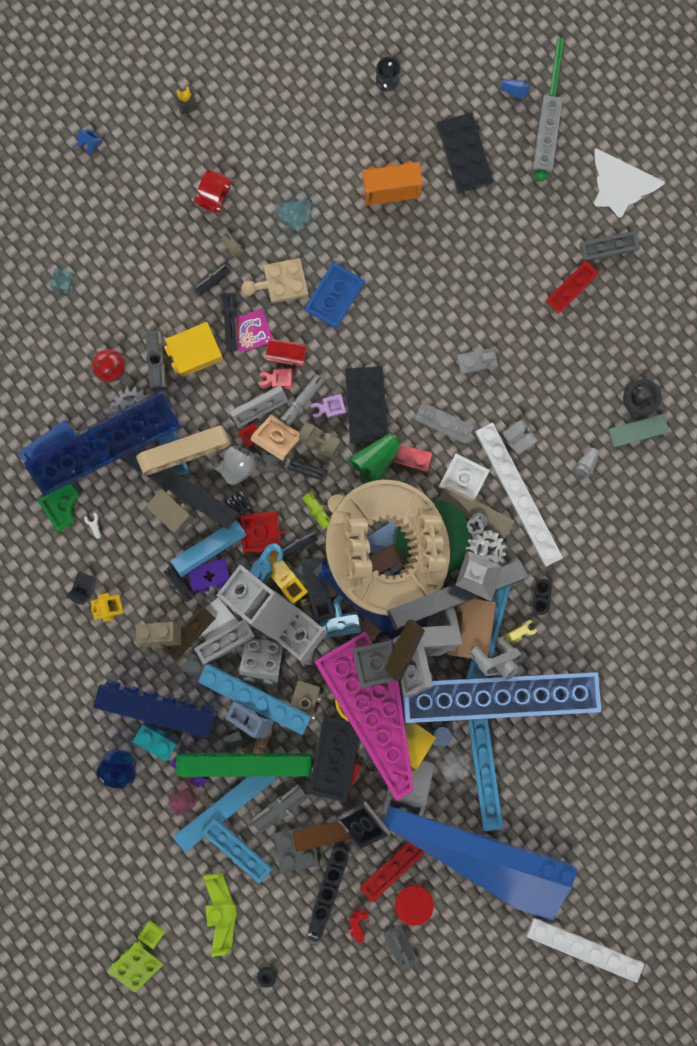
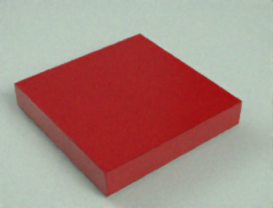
[240,511,281,554]

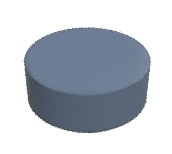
[432,726,452,747]

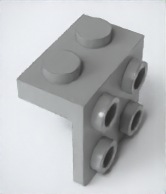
[239,638,283,688]

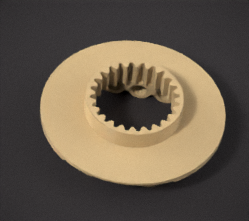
[326,480,450,616]

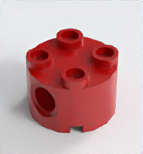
[193,168,232,214]

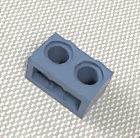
[225,701,274,738]

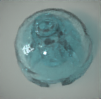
[275,200,313,229]

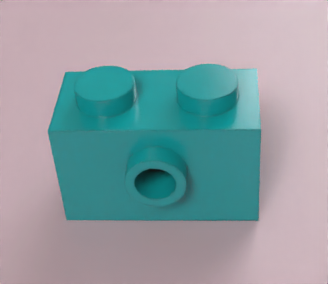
[133,723,179,762]

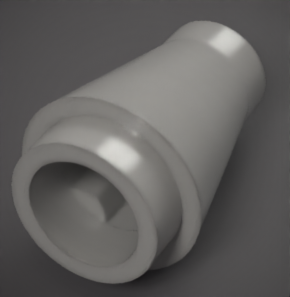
[575,448,600,477]

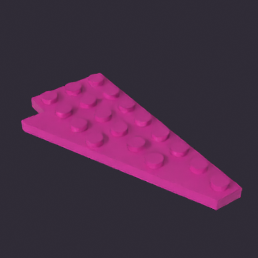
[314,632,414,801]

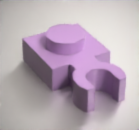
[311,394,346,419]

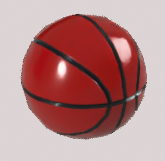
[91,349,126,383]

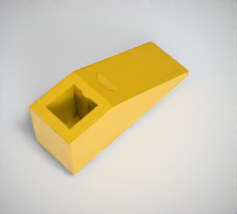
[258,550,308,604]

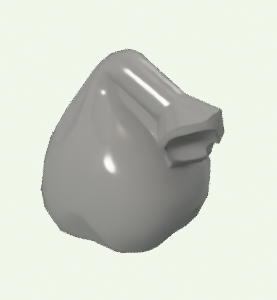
[214,446,258,485]

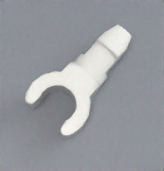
[84,513,101,539]

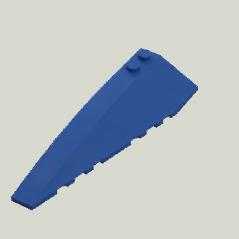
[383,806,578,920]

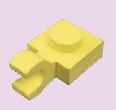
[502,620,537,644]

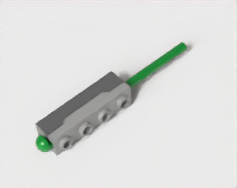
[530,37,564,182]

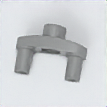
[469,637,522,680]

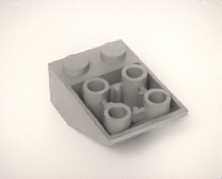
[382,761,434,816]

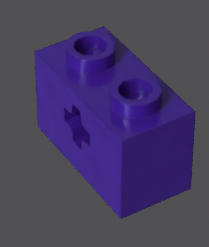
[188,559,231,594]

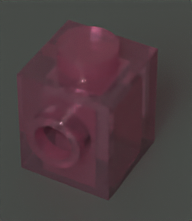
[168,786,197,816]

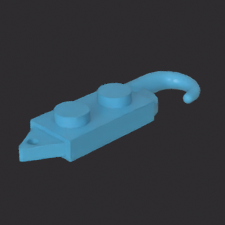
[239,544,283,595]

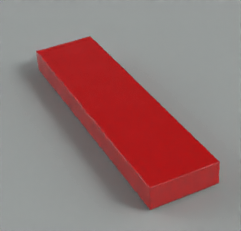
[359,841,426,902]

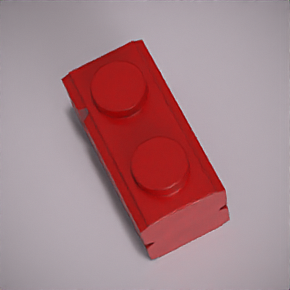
[266,339,307,368]

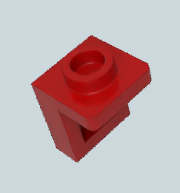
[348,909,369,944]

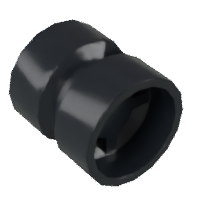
[375,57,401,92]

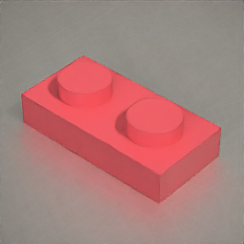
[392,445,432,472]

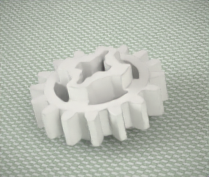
[466,531,506,565]

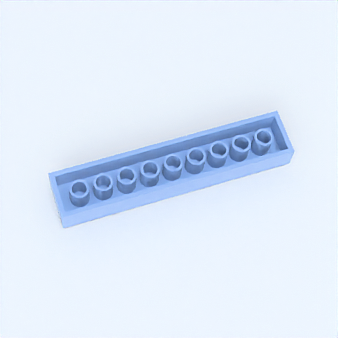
[401,672,601,723]

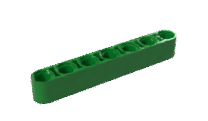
[176,753,312,777]

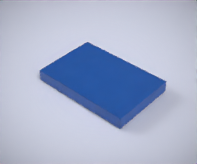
[304,262,365,330]

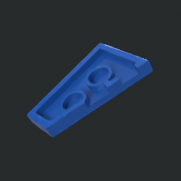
[18,420,89,468]

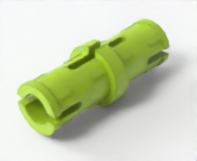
[302,492,330,530]

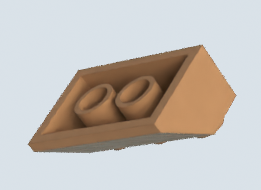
[447,599,496,659]

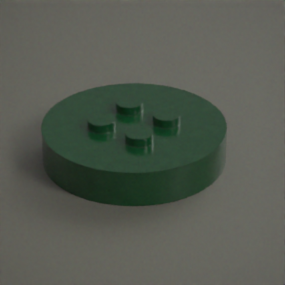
[393,500,472,574]

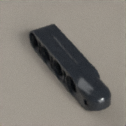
[308,844,349,942]

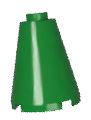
[349,434,401,482]

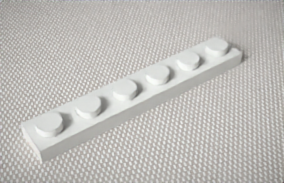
[526,917,644,983]

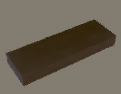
[162,605,216,661]
[384,619,425,681]

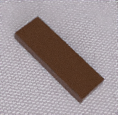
[292,821,352,852]

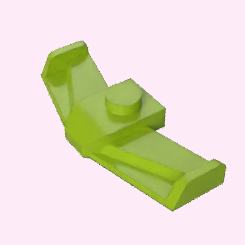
[203,873,237,957]

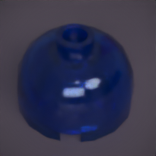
[96,749,137,788]

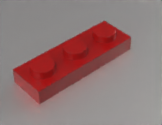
[545,261,599,315]

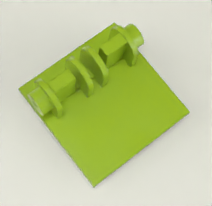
[107,940,163,993]

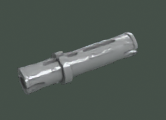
[280,374,325,426]

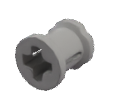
[467,513,488,535]

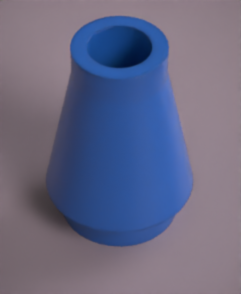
[501,79,530,100]

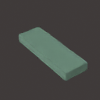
[608,414,669,448]

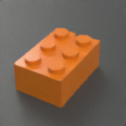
[362,161,423,206]

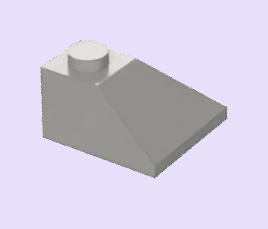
[456,551,502,601]

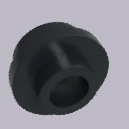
[257,967,277,988]

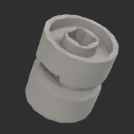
[503,419,538,455]

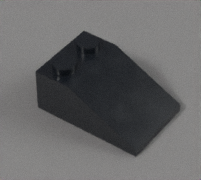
[336,799,391,849]

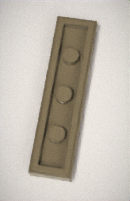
[438,485,514,538]

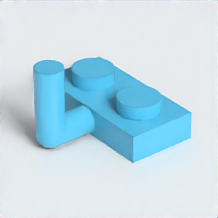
[320,595,363,638]

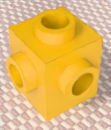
[90,593,123,622]

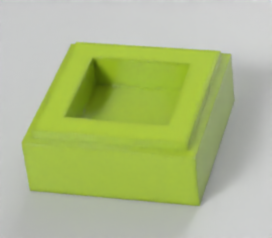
[137,920,165,949]

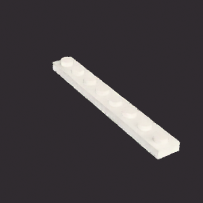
[475,423,563,567]

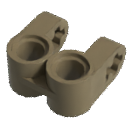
[299,422,341,459]

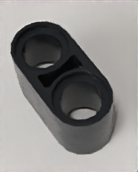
[530,579,552,615]

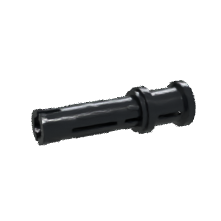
[219,293,238,352]

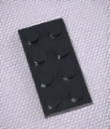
[436,112,494,194]
[345,366,388,445]
[308,716,359,802]

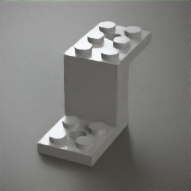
[216,565,328,663]
[392,588,463,698]

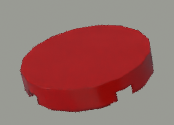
[395,885,434,926]

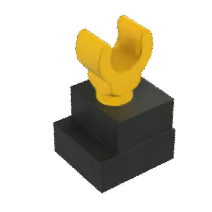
[175,87,198,115]

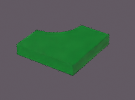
[37,480,81,533]

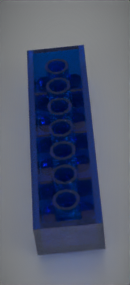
[24,389,182,496]

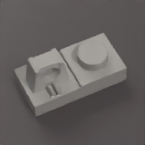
[457,348,498,375]

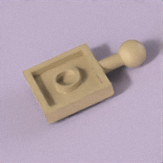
[241,258,308,303]

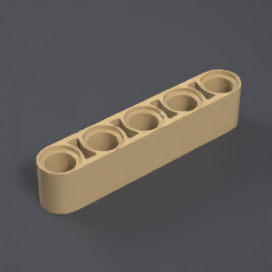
[136,426,231,475]

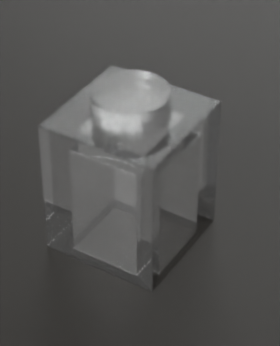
[439,754,470,783]

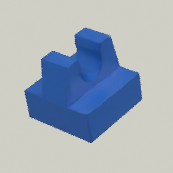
[77,129,103,154]

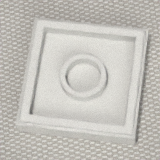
[438,453,490,500]

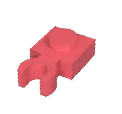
[259,369,293,389]

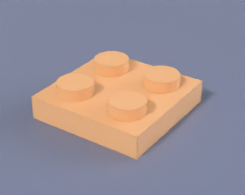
[251,415,300,461]

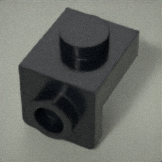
[66,571,97,605]

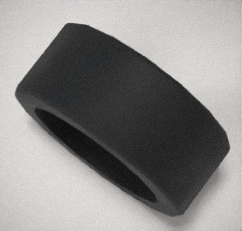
[623,379,662,417]

